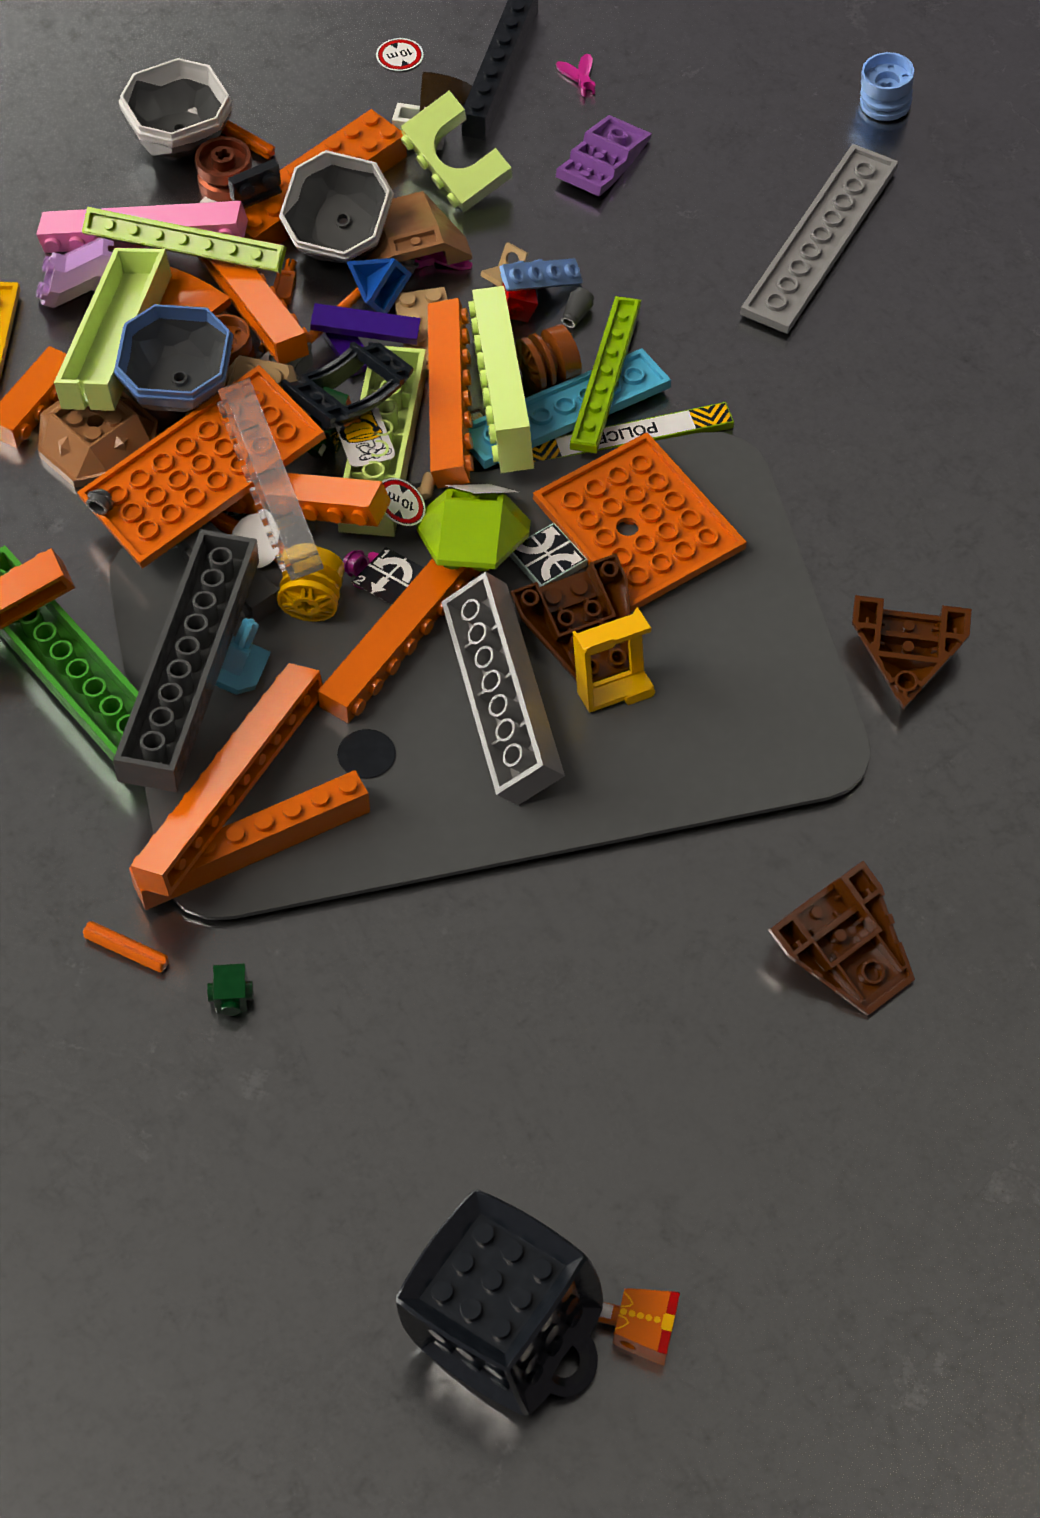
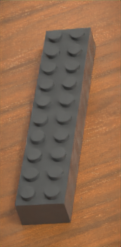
[113,529,259,793]

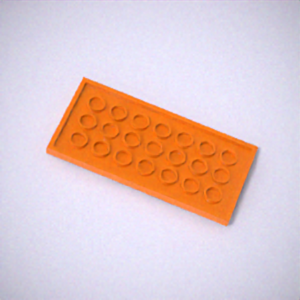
[77,365,326,569]

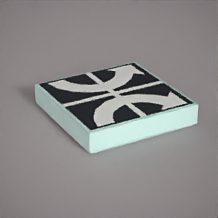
[510,523,588,587]

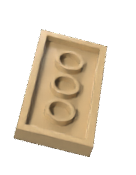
[394,287,448,377]

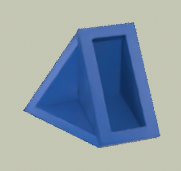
[346,258,412,313]

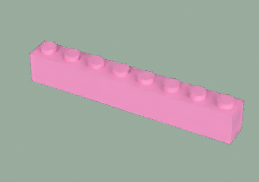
[36,201,248,253]

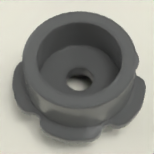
[86,489,114,515]

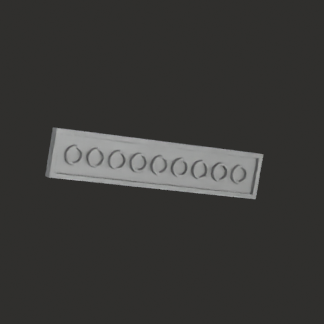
[740,144,898,334]

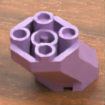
[36,237,114,308]

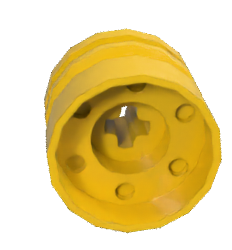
[277,546,345,622]

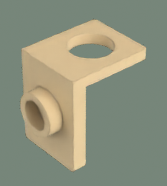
[480,242,528,286]

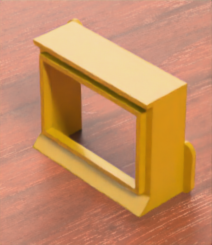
[573,607,655,713]

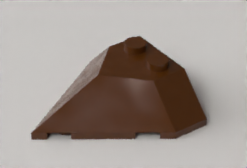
[852,595,972,710]

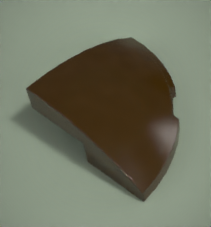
[420,72,472,112]

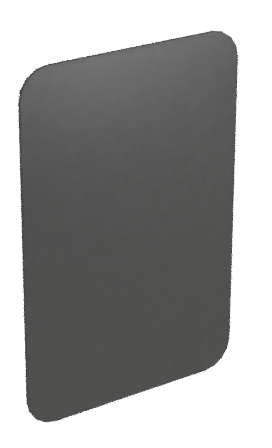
[109,432,871,920]

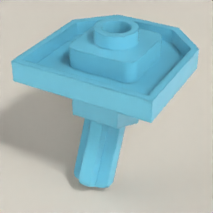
[215,618,271,695]

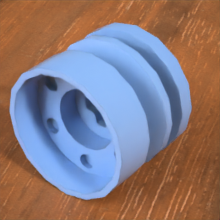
[860,52,915,121]

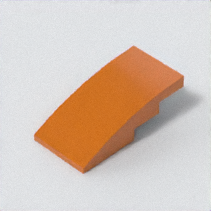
[160,267,231,315]

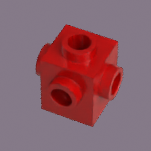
[502,283,538,323]

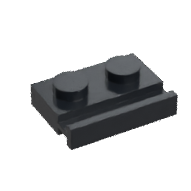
[228,159,282,209]

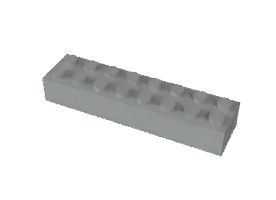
[442,572,565,805]

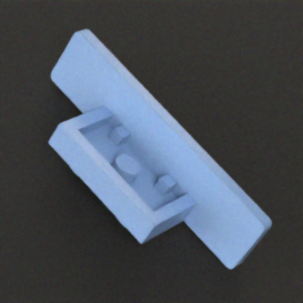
[499,258,583,291]

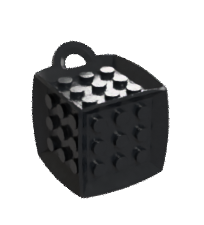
[396,1189,603,1416]

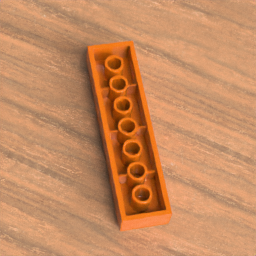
[244,109,407,244]

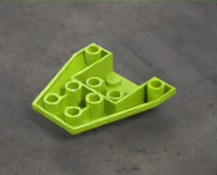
[416,489,531,571]

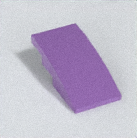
[555,115,652,196]

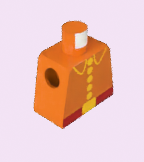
[597,1288,680,1366]

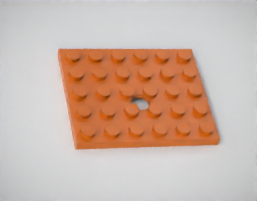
[533,432,747,612]

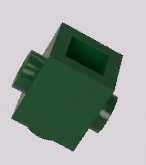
[207,963,254,1016]

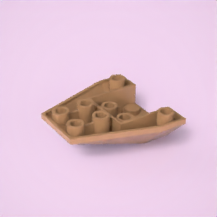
[366,191,473,265]

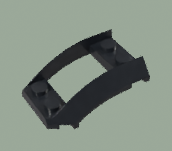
[281,342,413,431]

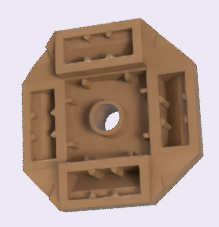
[38,392,159,488]

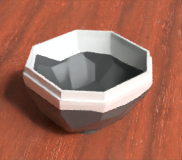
[118,58,233,160]
[279,150,394,263]

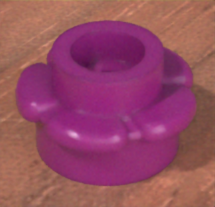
[343,550,369,577]

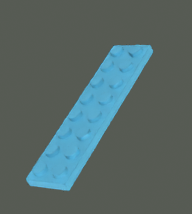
[469,348,671,469]

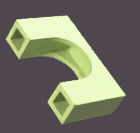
[401,90,513,213]

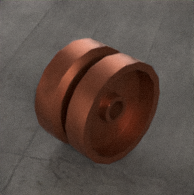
[195,136,252,202]

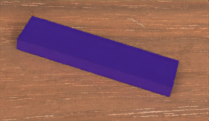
[310,303,421,345]

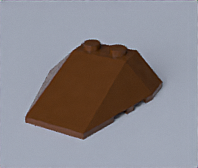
[768,861,915,1016]

